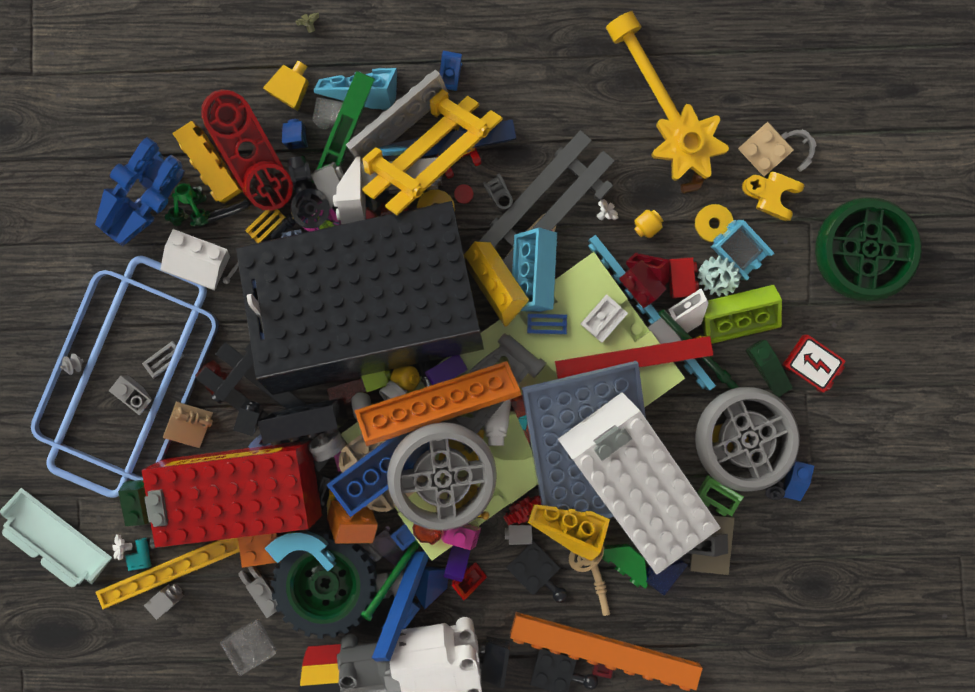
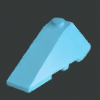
[314,68,397,110]

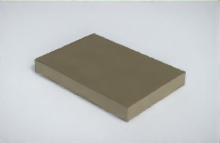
[689,515,735,575]

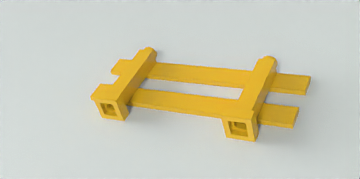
[362,89,502,215]

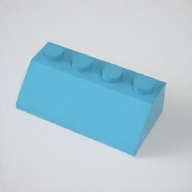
[512,228,557,312]

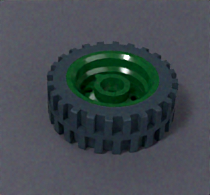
[271,529,377,639]

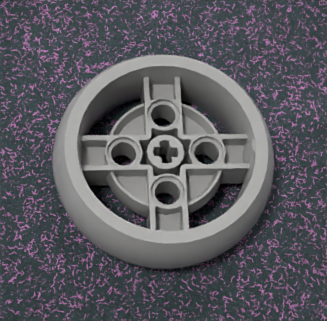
[695,387,800,492]
[387,422,497,531]

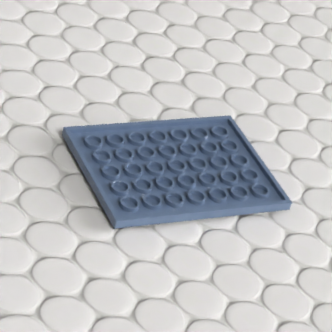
[521,361,646,518]

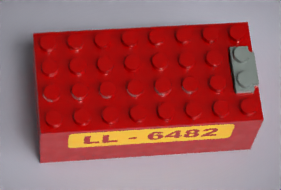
[142,440,322,548]

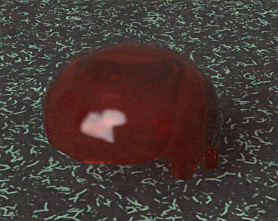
[412,524,443,545]

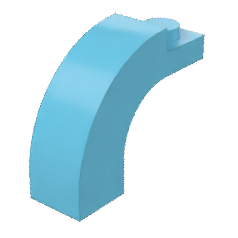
[264,530,336,571]

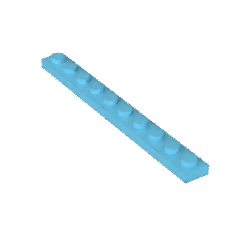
[588,235,716,390]

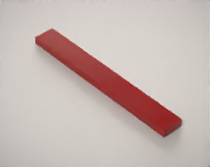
[555,336,713,379]

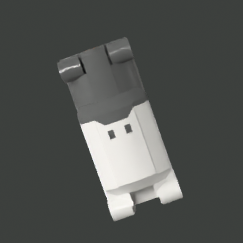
[337,617,482,692]

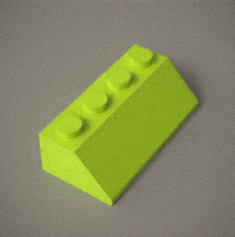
[702,285,782,344]

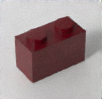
[619,259,666,308]

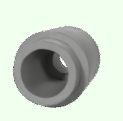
[351,392,372,421]

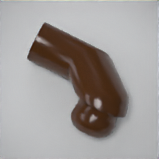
[681,172,705,194]

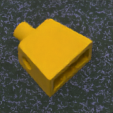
[263,61,309,111]

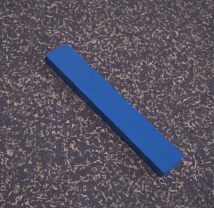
[372,551,429,661]

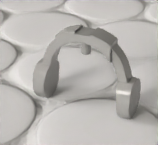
[781,129,817,172]

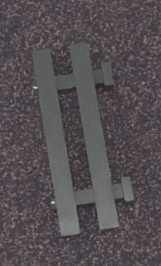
[479,130,615,274]

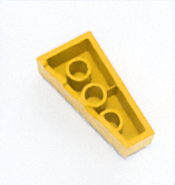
[172,121,243,204]

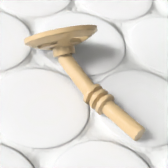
[569,546,610,616]

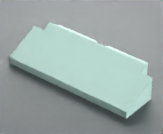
[0,488,112,587]

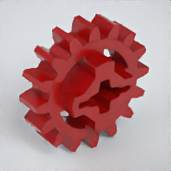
[503,495,541,525]

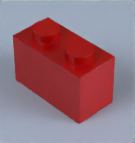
[669,257,699,299]

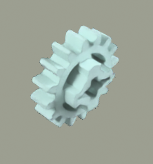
[697,256,741,297]

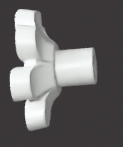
[597,199,618,221]
[113,535,132,560]

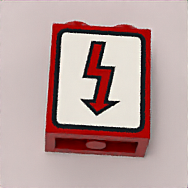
[782,335,846,393]

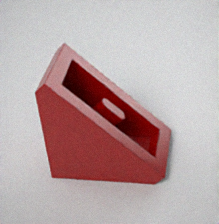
[452,562,487,600]

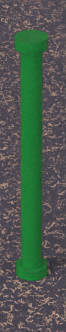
[361,540,421,621]

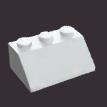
[160,229,230,291]

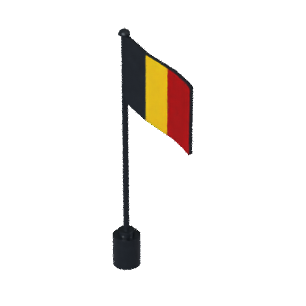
[298,643,341,692]

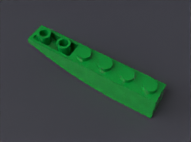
[312,71,375,183]

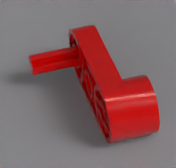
[201,89,293,211]

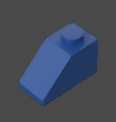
[282,119,308,150]
[784,461,814,501]

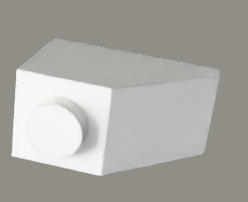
[668,289,709,333]

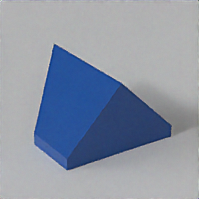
[415,566,448,609]

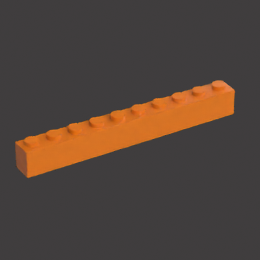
[510,612,703,691]

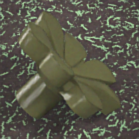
[295,12,320,33]

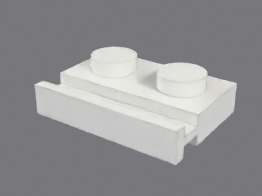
[581,294,628,343]

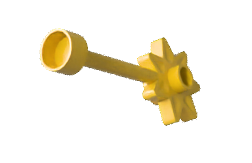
[606,11,729,181]

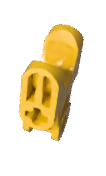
[742,172,804,221]

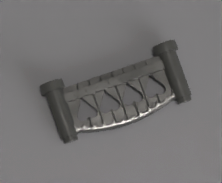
[442,333,547,454]

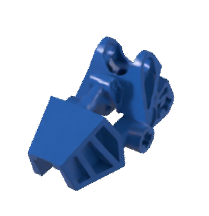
[95,137,185,247]

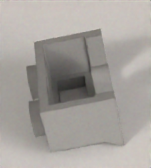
[144,584,184,620]

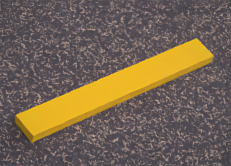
[96,538,240,609]

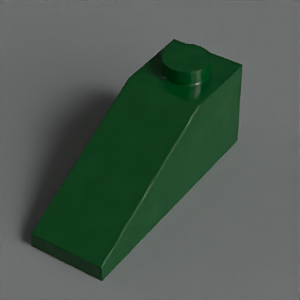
[745,340,793,397]

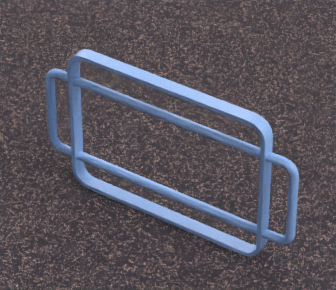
[31,256,219,498]

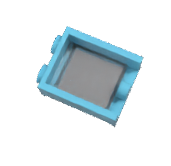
[711,220,774,280]

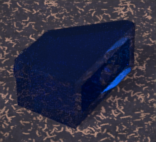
[646,559,688,595]

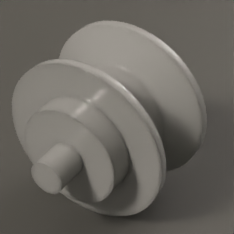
[60,353,84,375]

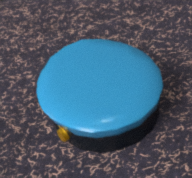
[378,145,408,162]

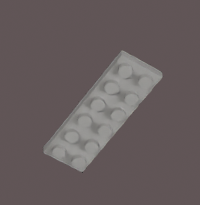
[346,69,449,164]

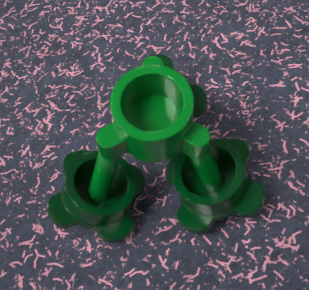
[164,183,211,226]

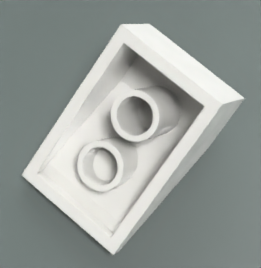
[333,156,366,224]

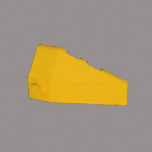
[528,504,610,561]

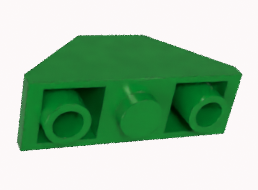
[602,543,648,589]

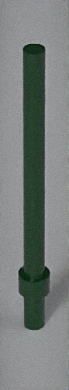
[658,309,739,389]

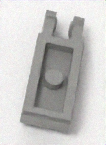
[238,566,278,618]

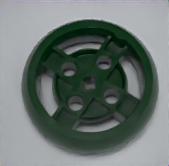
[815,197,922,302]

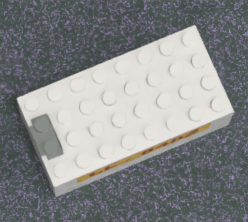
[558,392,721,575]

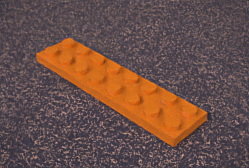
[354,361,521,446]

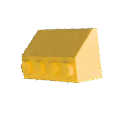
[464,241,529,326]

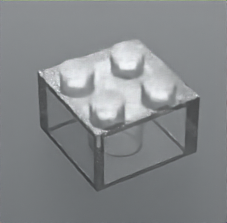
[220,618,277,676]

